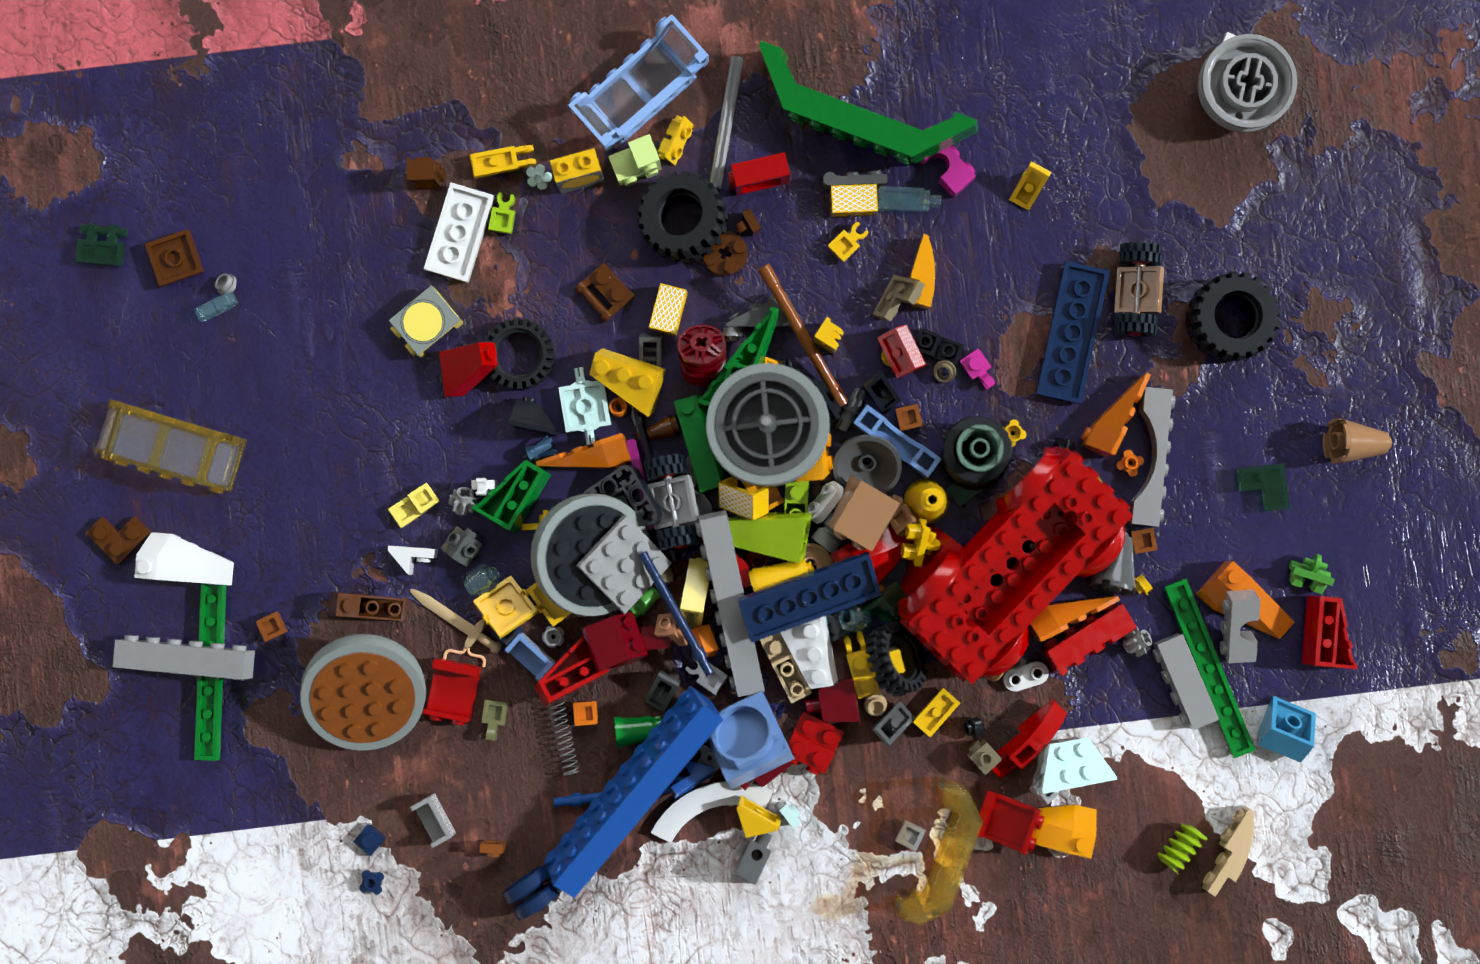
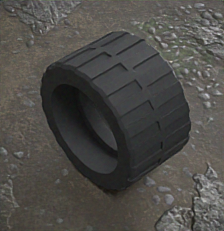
[940,416,1013,490]

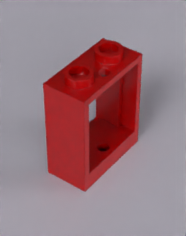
[728,152,790,196]

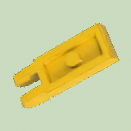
[470,145,536,178]
[843,631,880,699]

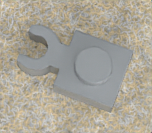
[686,659,729,695]

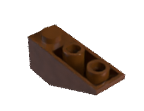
[329,591,406,621]

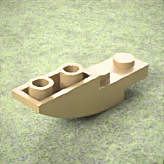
[760,633,812,703]
[1202,805,1254,897]

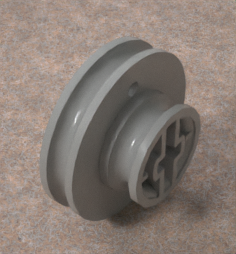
[1198,34,1297,132]

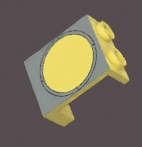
[389,285,463,358]

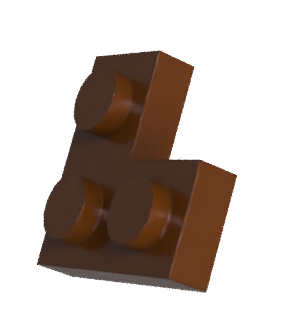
[86,516,152,565]

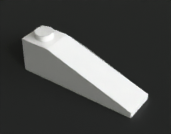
[134,532,234,585]

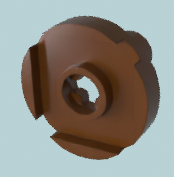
[703,230,748,277]

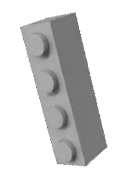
[1152,633,1219,730]

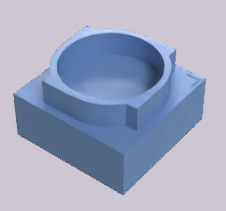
[708,691,795,789]

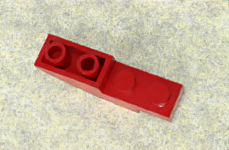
[992,699,1067,779]

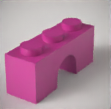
[920,125,976,198]

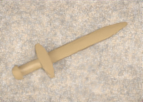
[410,589,502,653]

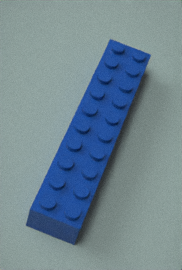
[544,686,724,898]

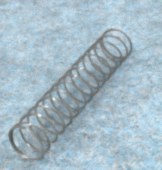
[549,701,579,775]

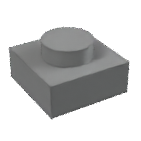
[895,819,926,851]

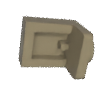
[966,740,1002,774]

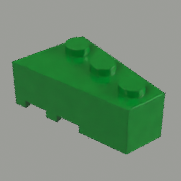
[472,460,552,533]

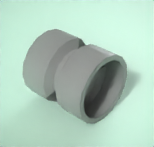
[811,512,847,553]

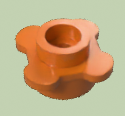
[1117,450,1144,477]

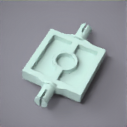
[558,367,611,445]

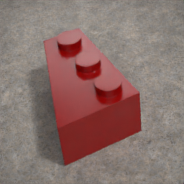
[1302,595,1358,669]
[534,635,610,707]

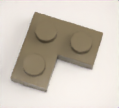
[872,275,925,322]

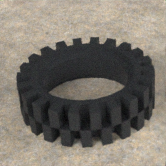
[484,318,555,390]
[866,622,927,697]

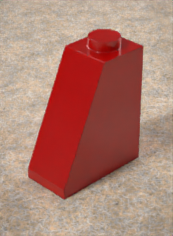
[439,342,498,397]

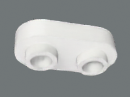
[807,481,844,524]
[1003,661,1049,691]

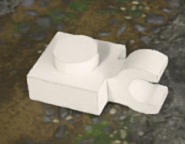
[471,478,498,495]

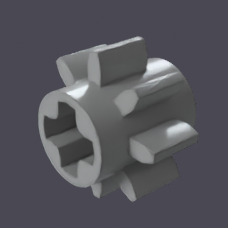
[448,487,478,516]
[1123,627,1152,657]

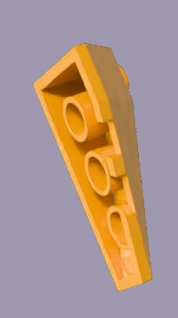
[1034,804,1097,858]

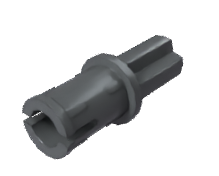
[835,388,866,433]

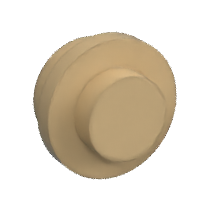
[864,694,887,716]

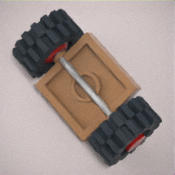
[1114,242,1164,337]

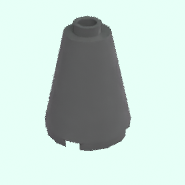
[1089,532,1136,597]

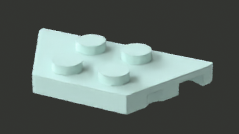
[1037,738,1117,795]

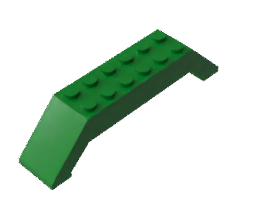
[759,41,978,165]

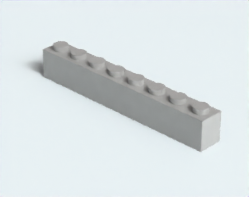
[695,510,765,697]

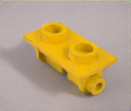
[657,115,694,166]

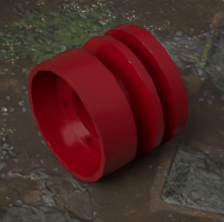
[677,324,727,387]

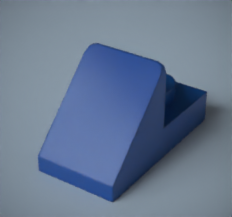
[670,761,715,799]

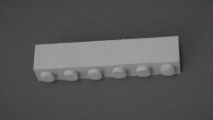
[113,635,255,680]

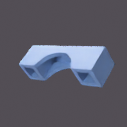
[852,405,941,478]

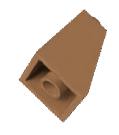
[828,475,900,551]

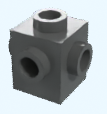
[441,526,483,567]

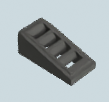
[639,334,663,367]

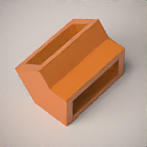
[691,624,719,658]

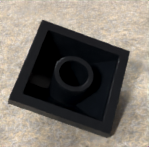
[508,397,559,436]

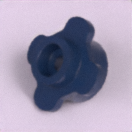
[359,870,384,895]

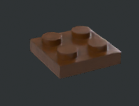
[145,229,205,288]

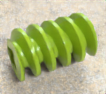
[1157,823,1208,874]

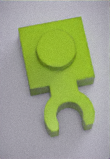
[488,192,516,235]

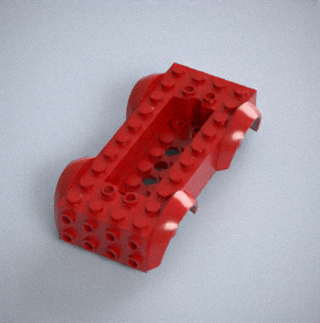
[897,446,1133,685]

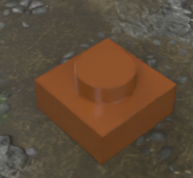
[895,404,923,431]
[1129,528,1158,554]
[255,611,288,642]
[479,840,506,857]

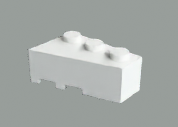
[780,616,838,689]

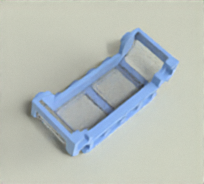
[568,14,709,151]

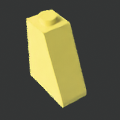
[680,558,709,629]

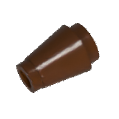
[647,415,682,441]

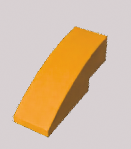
[910,234,935,310]

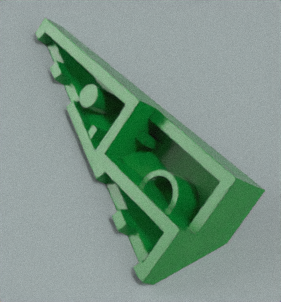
[697,306,780,408]

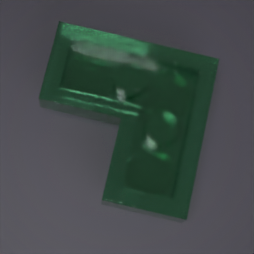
[1236,463,1290,511]

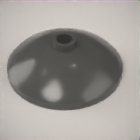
[833,435,902,494]

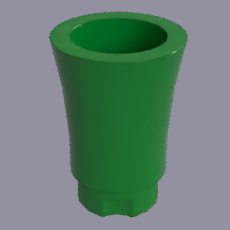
[614,716,661,749]

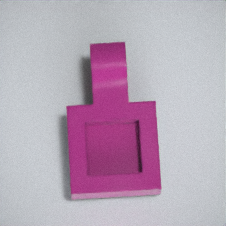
[959,348,995,390]

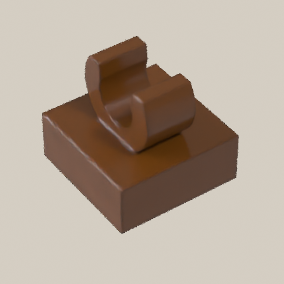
[735,208,761,236]

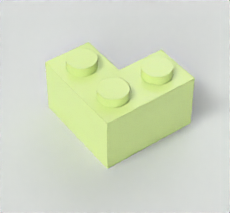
[608,134,662,187]

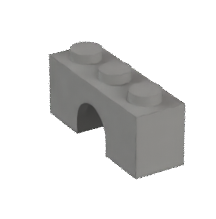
[1220,590,1260,663]

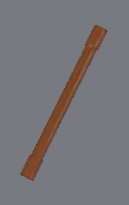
[757,263,848,407]

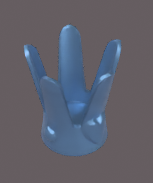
[522,434,557,463]

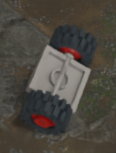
[644,454,701,551]

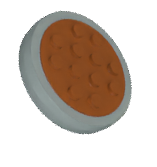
[300,634,426,750]

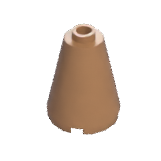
[1322,418,1392,464]

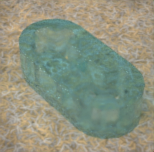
[194,292,239,322]

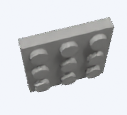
[576,515,672,614]

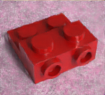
[787,711,844,775]

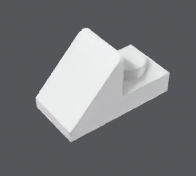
[388,546,438,575]

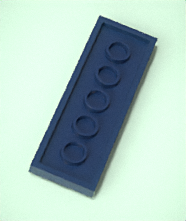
[1035,261,1110,404]
[736,552,881,643]

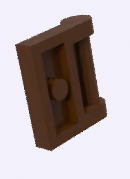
[574,262,635,323]

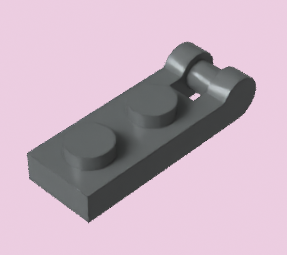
[822,171,887,190]

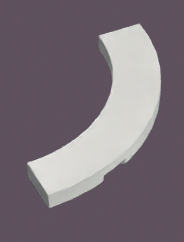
[651,781,774,843]

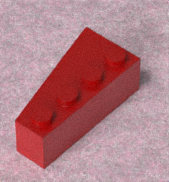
[1040,603,1137,676]

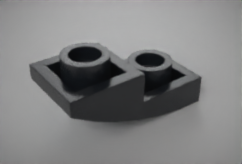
[915,328,965,367]

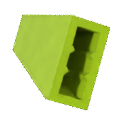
[728,513,812,563]

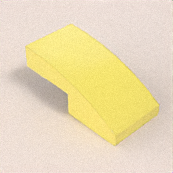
[388,483,440,529]

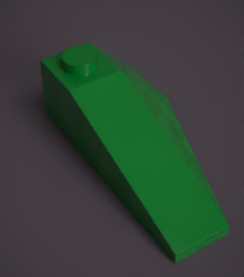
[674,395,723,494]

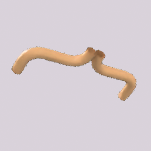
[443,647,486,667]

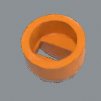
[609,398,628,418]

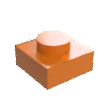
[573,700,598,726]

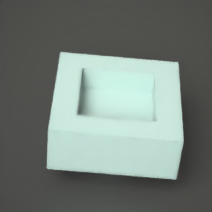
[779,802,801,829]

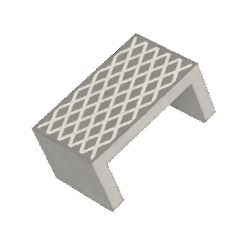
[410,793,456,848]

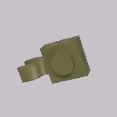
[481,699,509,741]

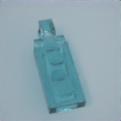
[878,186,941,212]

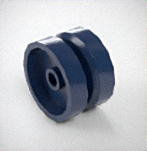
[501,864,561,921]

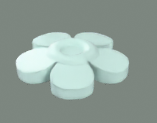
[526,164,552,190]

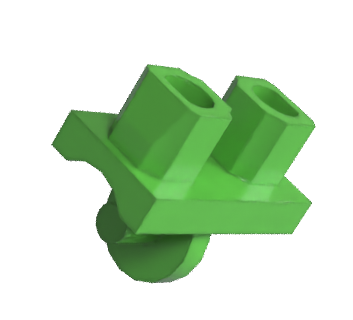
[1288,554,1335,594]

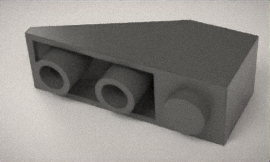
[725,292,798,329]

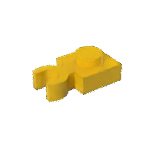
[828,221,868,263]

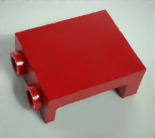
[972,790,1045,855]

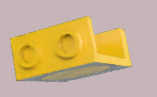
[550,148,605,194]

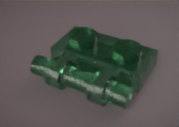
[75,223,128,267]

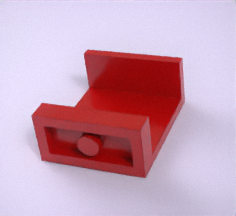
[423,658,482,725]

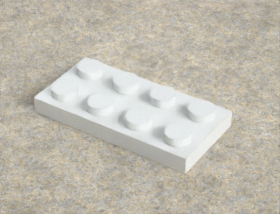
[424,182,495,283]

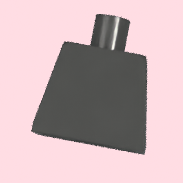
[732,833,772,885]

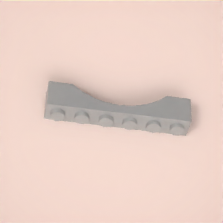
[1127,387,1175,527]

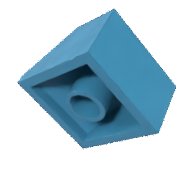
[1258,696,1316,763]

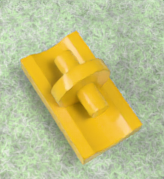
[900,519,941,567]

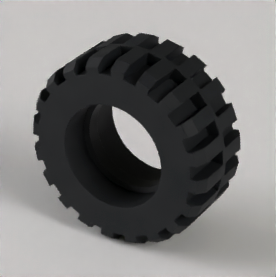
[637,170,728,263]
[1186,272,1281,362]

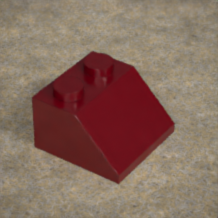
[582,612,648,672]

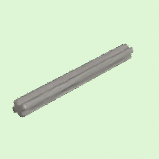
[710,56,743,189]

